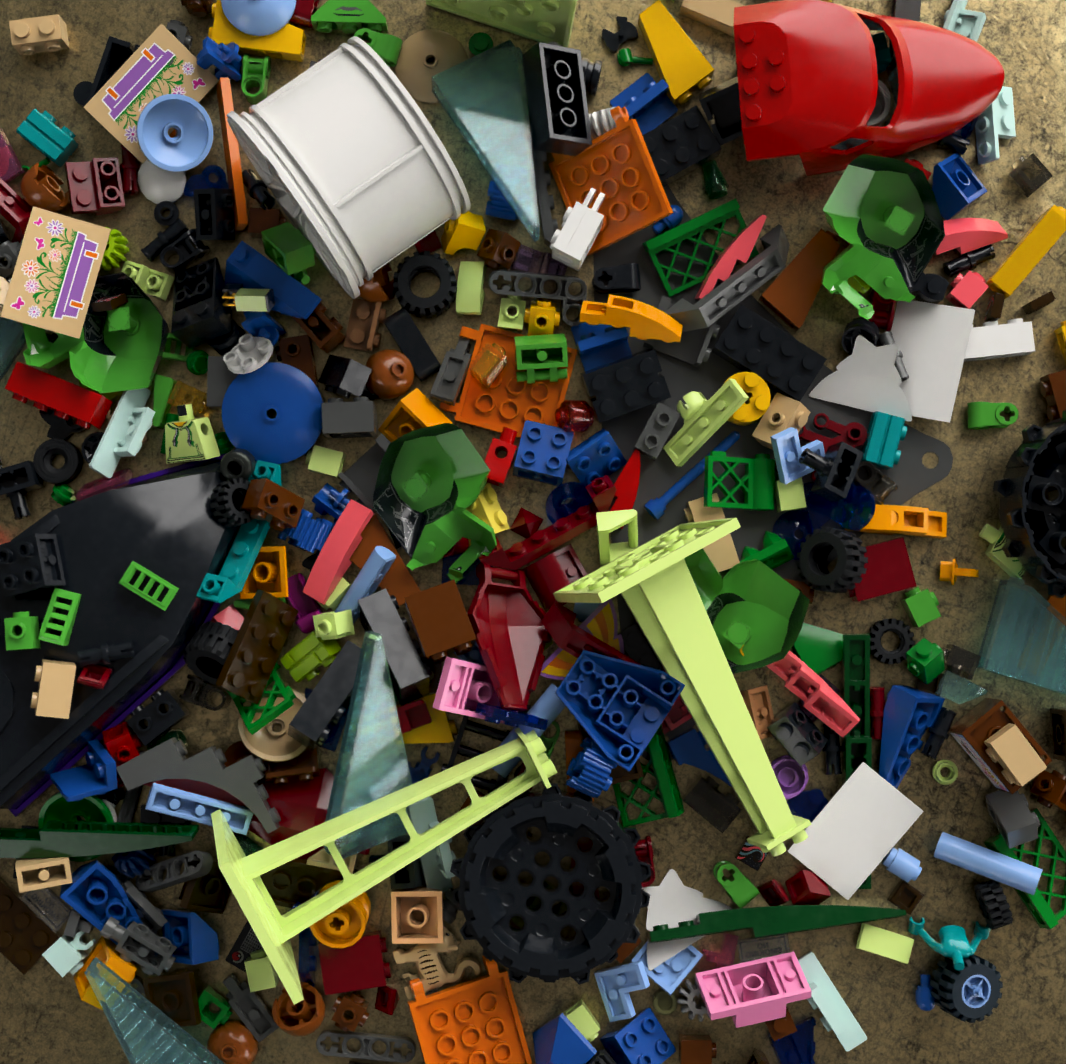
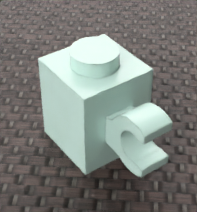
[42,931,96,978]

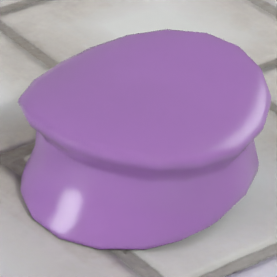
[771,755,809,799]

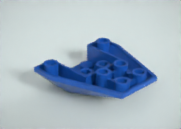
[555,650,685,772]

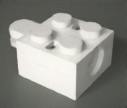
[550,188,605,271]

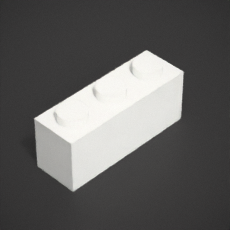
[964,318,1035,362]

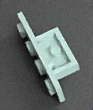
[943,0,986,42]
[975,86,1016,165]
[89,388,155,478]
[408,796,456,892]
[798,952,867,1052]

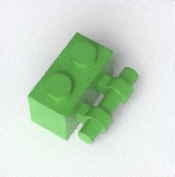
[261,222,316,285]
[514,333,568,384]

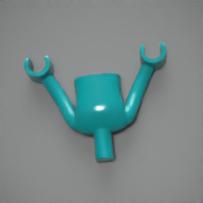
[908,917,991,971]

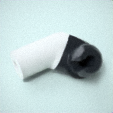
[101,788,125,822]

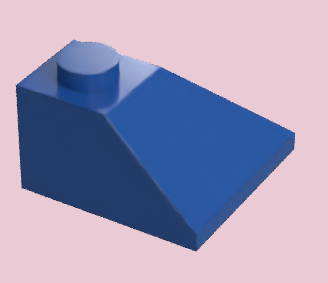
[932,152,987,220]
[161,909,220,965]
[532,1013,597,1064]

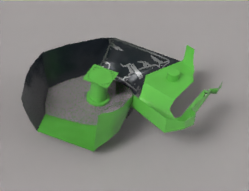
[821,154,945,320]
[684,549,810,674]

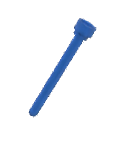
[644,431,740,520]

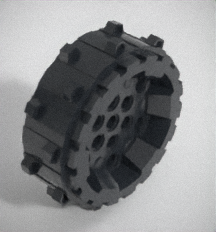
[993,410,1066,598]
[450,783,651,985]

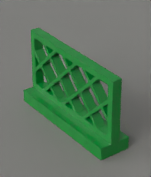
[642,199,759,297]
[612,725,685,827]
[984,808,1066,929]

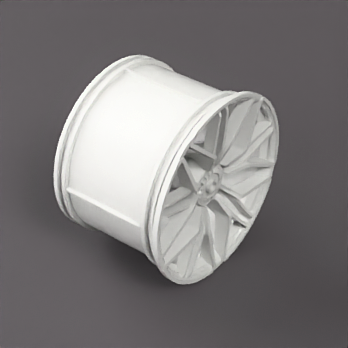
[226,36,471,299]

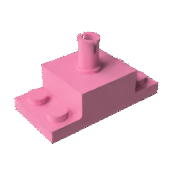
[432,656,519,726]
[696,952,812,1028]

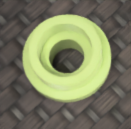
[932,759,958,785]

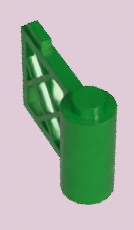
[704,451,775,511]
[226,661,296,735]

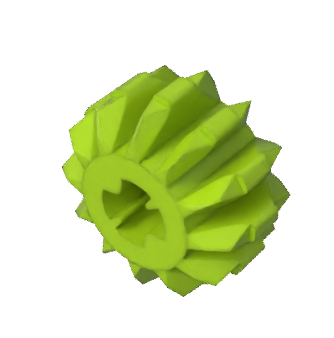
[100,227,130,271]

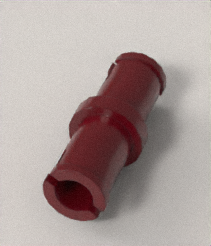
[119,144,140,195]
[870,687,885,739]

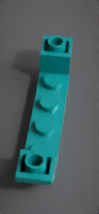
[196,460,281,603]

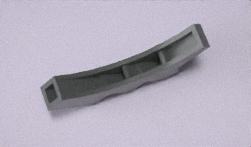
[116,737,281,834]

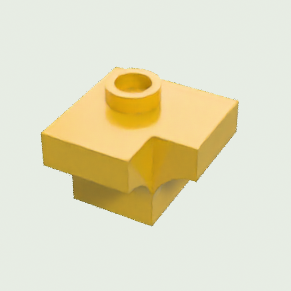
[441,211,486,255]

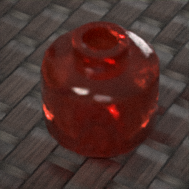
[555,400,594,433]

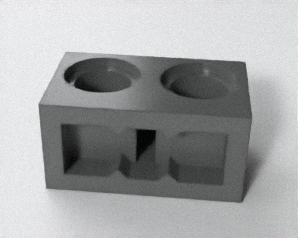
[633,402,681,461]

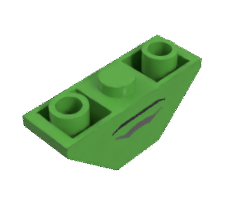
[311,0,388,34]

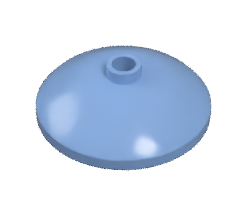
[221,0,296,36]
[136,94,213,172]

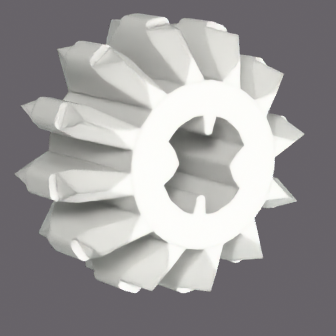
[589,107,617,140]

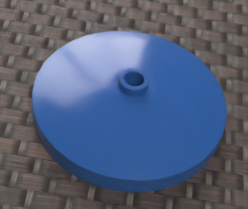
[222,362,323,464]

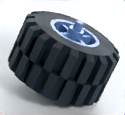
[930,955,1003,1023]

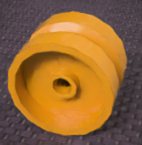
[309,880,371,948]

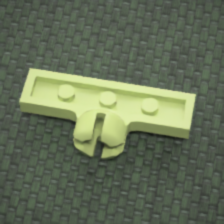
[663,378,749,467]

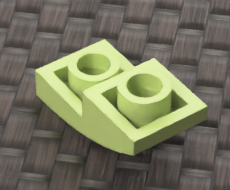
[121,260,174,301]
[456,261,487,315]
[856,923,915,964]

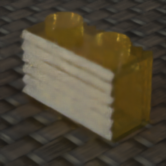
[469,343,507,388]

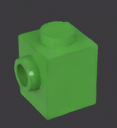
[900,587,941,627]
[4,611,40,651]

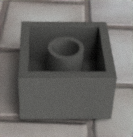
[321,397,378,439]

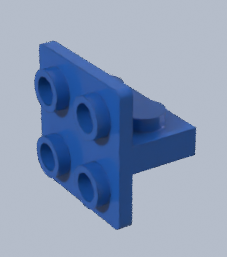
[610,73,678,135]
[571,322,632,371]
[566,428,627,490]

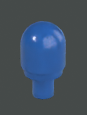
[652,205,683,235]
[915,974,936,1011]

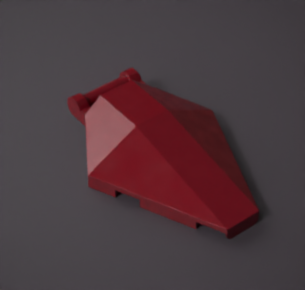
[467,563,551,711]
[244,767,372,859]

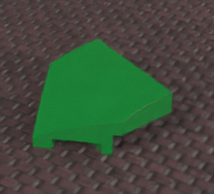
[792,622,843,675]

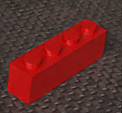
[4,361,112,430]

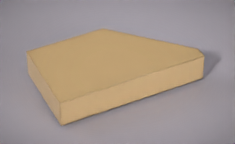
[306,842,359,873]

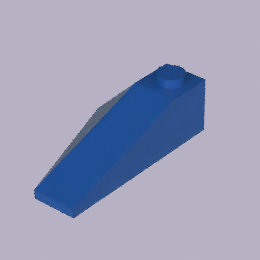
[224,241,322,320]
[879,685,945,789]
[60,860,144,945]

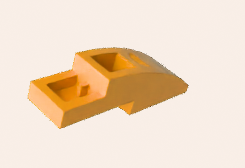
[579,294,683,343]
[845,504,947,539]

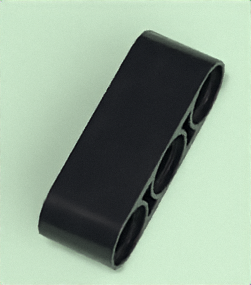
[383,307,441,382]

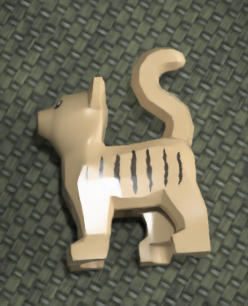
[393,927,482,1000]

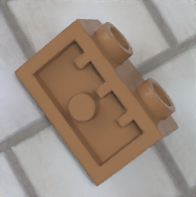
[343,298,387,354]
[740,685,774,740]

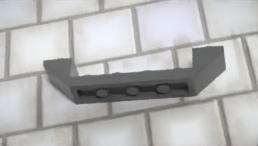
[529,137,558,247]
[665,224,790,332]

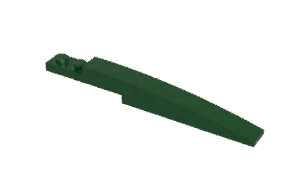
[841,633,872,889]
[0,820,199,858]
[647,905,906,944]

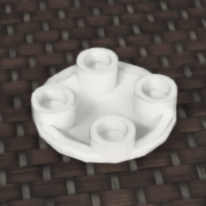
[138,159,186,204]
[223,334,273,374]

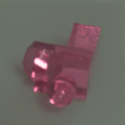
[702,933,739,969]

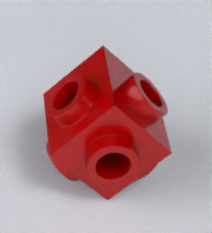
[102,722,142,767]

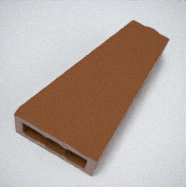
[758,228,840,333]
[350,515,422,606]

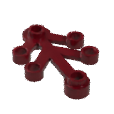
[775,413,867,483]

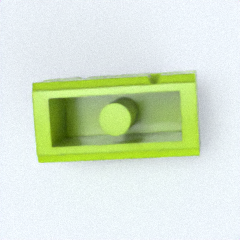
[280,631,341,683]

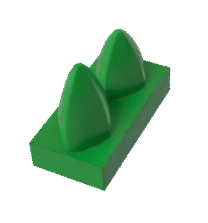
[740,531,794,569]

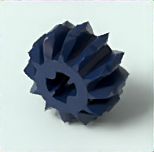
[111,848,158,878]

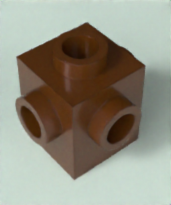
[477,229,521,270]
[1030,770,1066,811]
[331,992,370,1032]

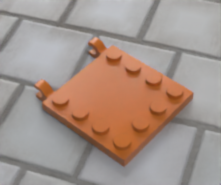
[549,106,673,256]
[439,324,578,439]
[407,956,532,1064]

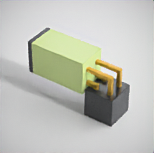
[222,283,275,312]

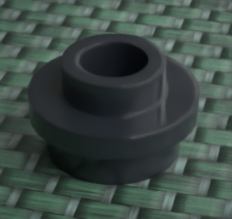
[154,201,179,226]

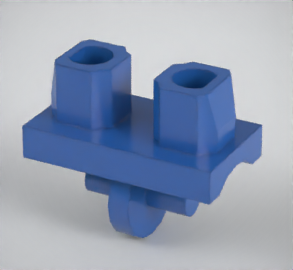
[197,36,242,82]
[241,311,287,346]
[312,483,350,524]

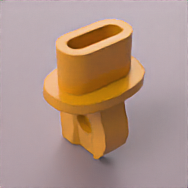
[940,559,979,585]

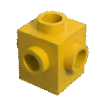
[524,298,561,336]

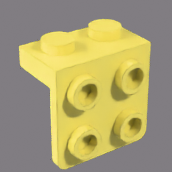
[466,483,510,547]

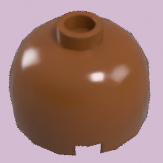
[20,163,70,213]
[358,262,395,303]
[365,349,415,400]
[272,982,326,1037]
[207,1019,259,1064]

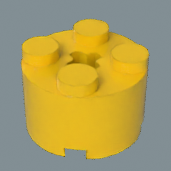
[722,372,771,426]

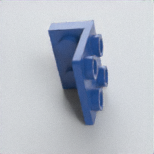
[513,420,574,487]
[50,739,118,802]
[600,1008,676,1064]

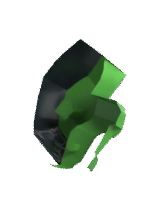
[22,272,169,393]
[373,423,497,583]

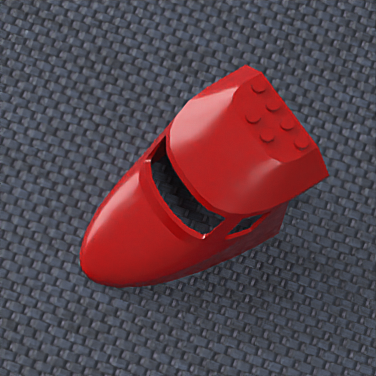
[733,0,1004,176]

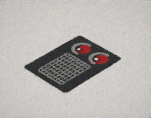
[225,921,263,972]

